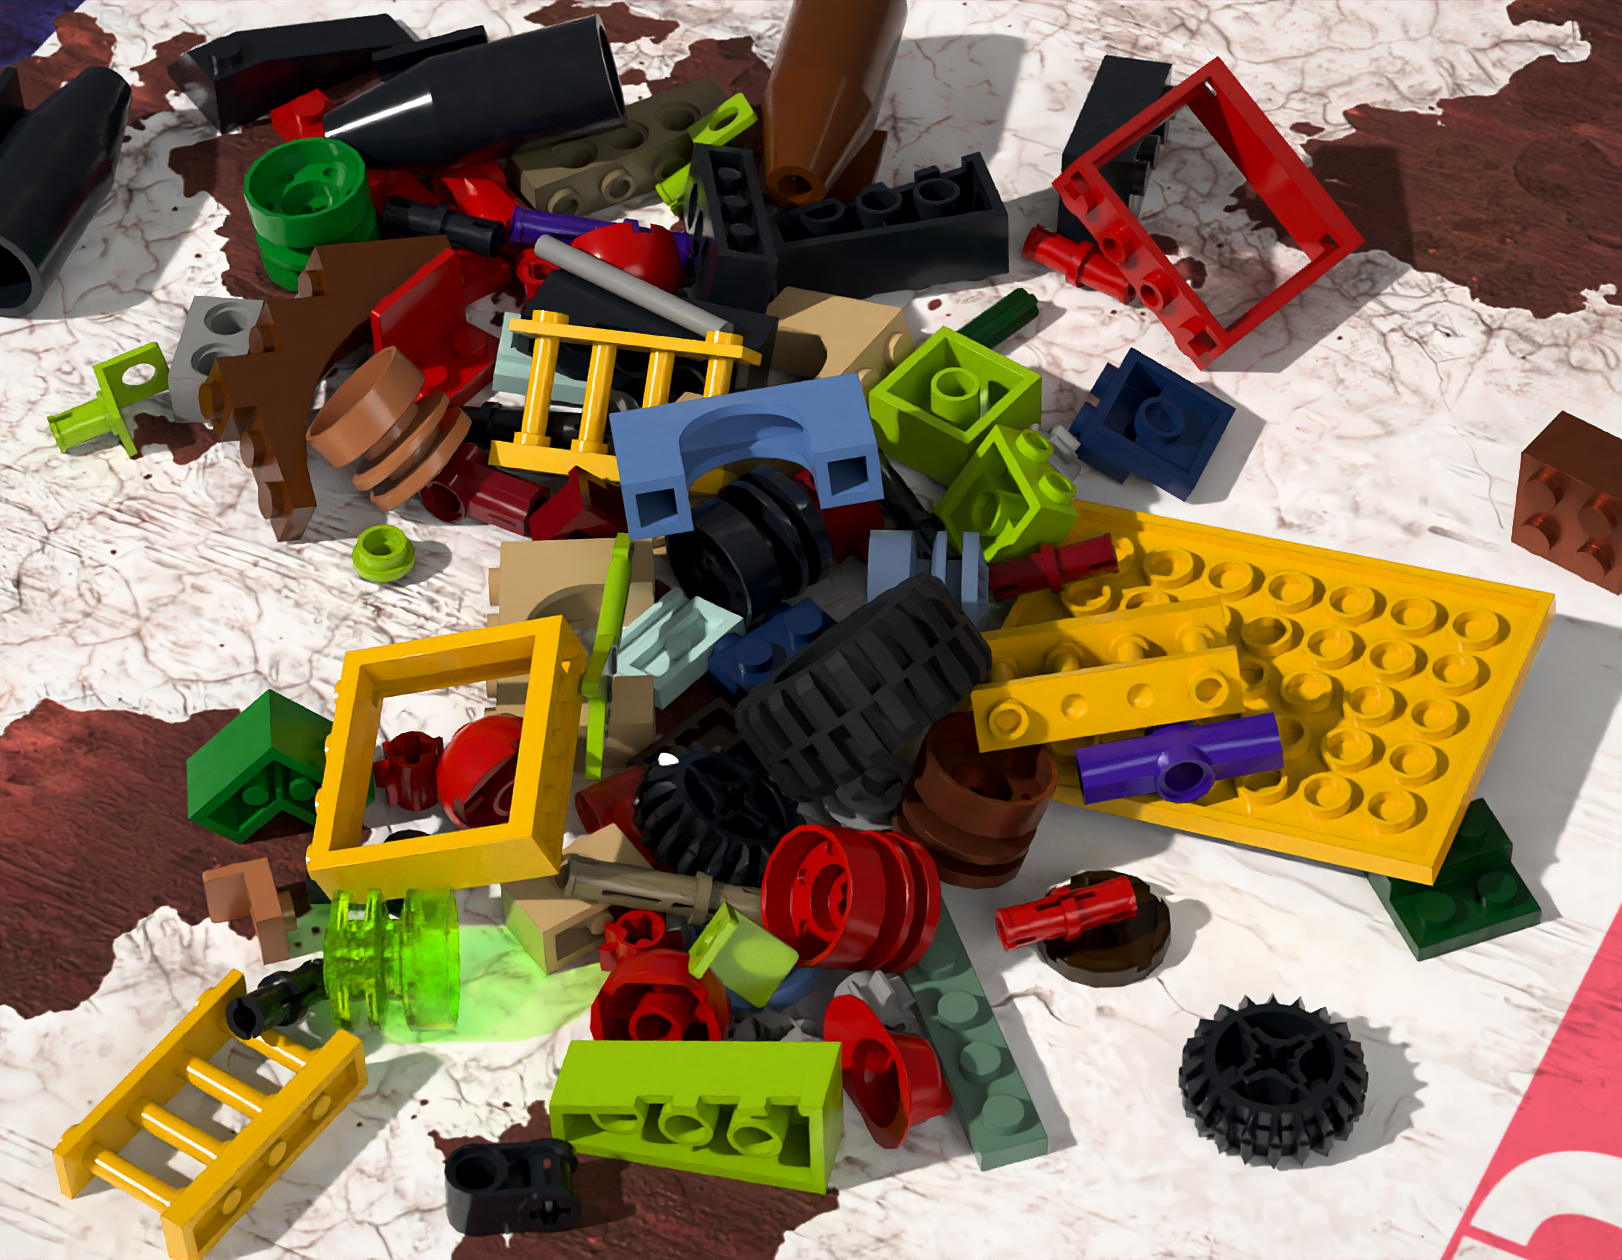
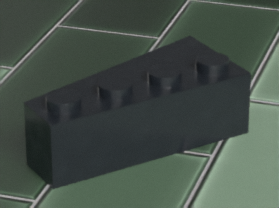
[1056,55,1177,255]

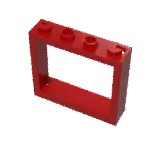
[1051,56,1365,371]

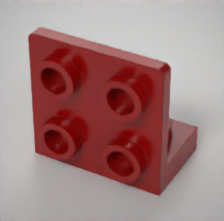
[370,247,500,406]

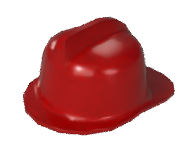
[823,994,953,1149]

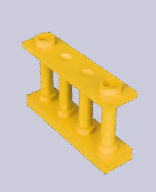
[488,310,762,498]
[970,595,1245,753]
[52,968,369,1260]

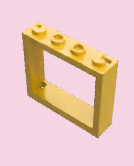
[306,615,589,908]

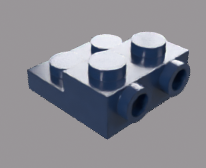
[1068,347,1236,502]
[708,597,838,708]

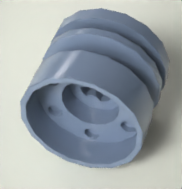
[867,530,989,633]

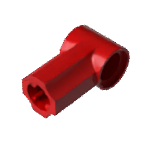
[432,161,530,257]

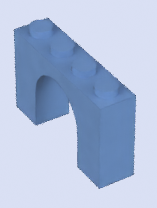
[609,372,884,541]

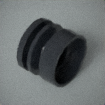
[665,465,833,630]

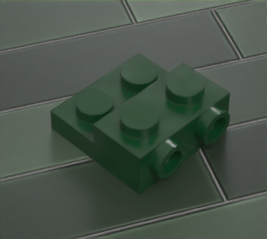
[1362,798,1542,962]

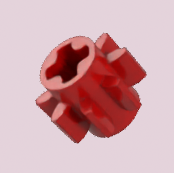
[373,731,444,812]
[599,909,684,972]

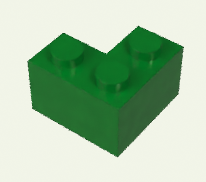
[187,689,375,845]

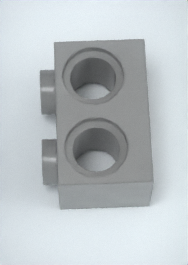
[167,295,265,424]

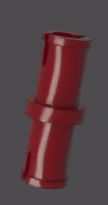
[987,532,1120,603]

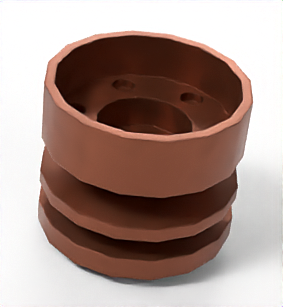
[891,711,1059,890]

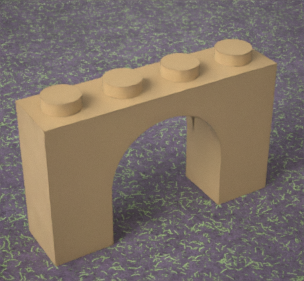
[675,286,915,480]
[484,538,656,770]

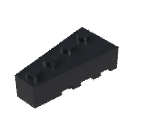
[768,151,1009,299]
[517,269,780,408]

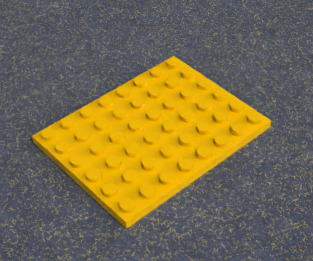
[954,499,1556,886]

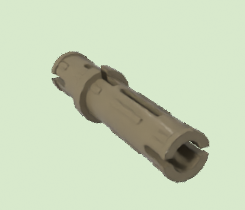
[562,853,764,927]

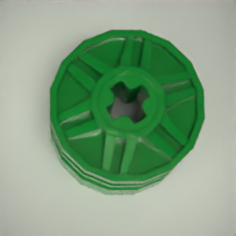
[244,137,383,292]

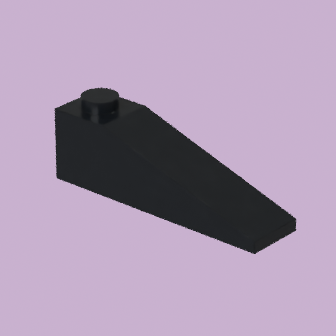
[167,13,415,134]

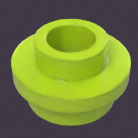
[352,524,415,582]

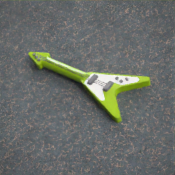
[581,533,635,781]

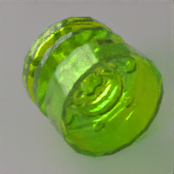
[323,887,461,1033]

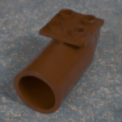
[758,0,908,210]

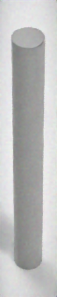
[534,234,734,338]

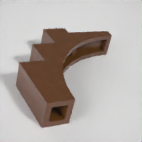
[199,234,465,542]

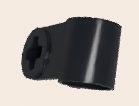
[444,1137,582,1237]

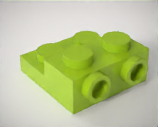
[930,424,1080,603]

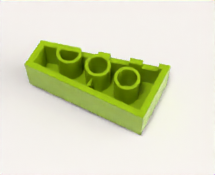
[549,1040,844,1195]

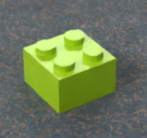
[869,325,1042,487]

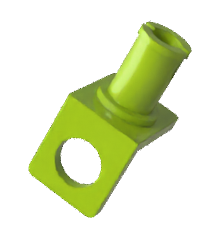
[655,93,758,217]
[47,342,170,457]
[688,901,799,1008]

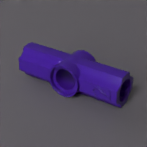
[1074,712,1284,805]

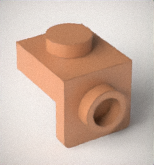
[202,857,298,965]

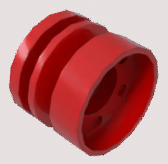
[760,824,941,974]

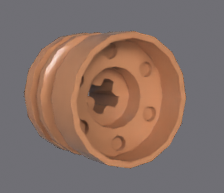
[305,345,472,512]

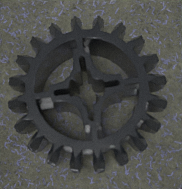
[631,742,808,888]
[1178,992,1369,1170]

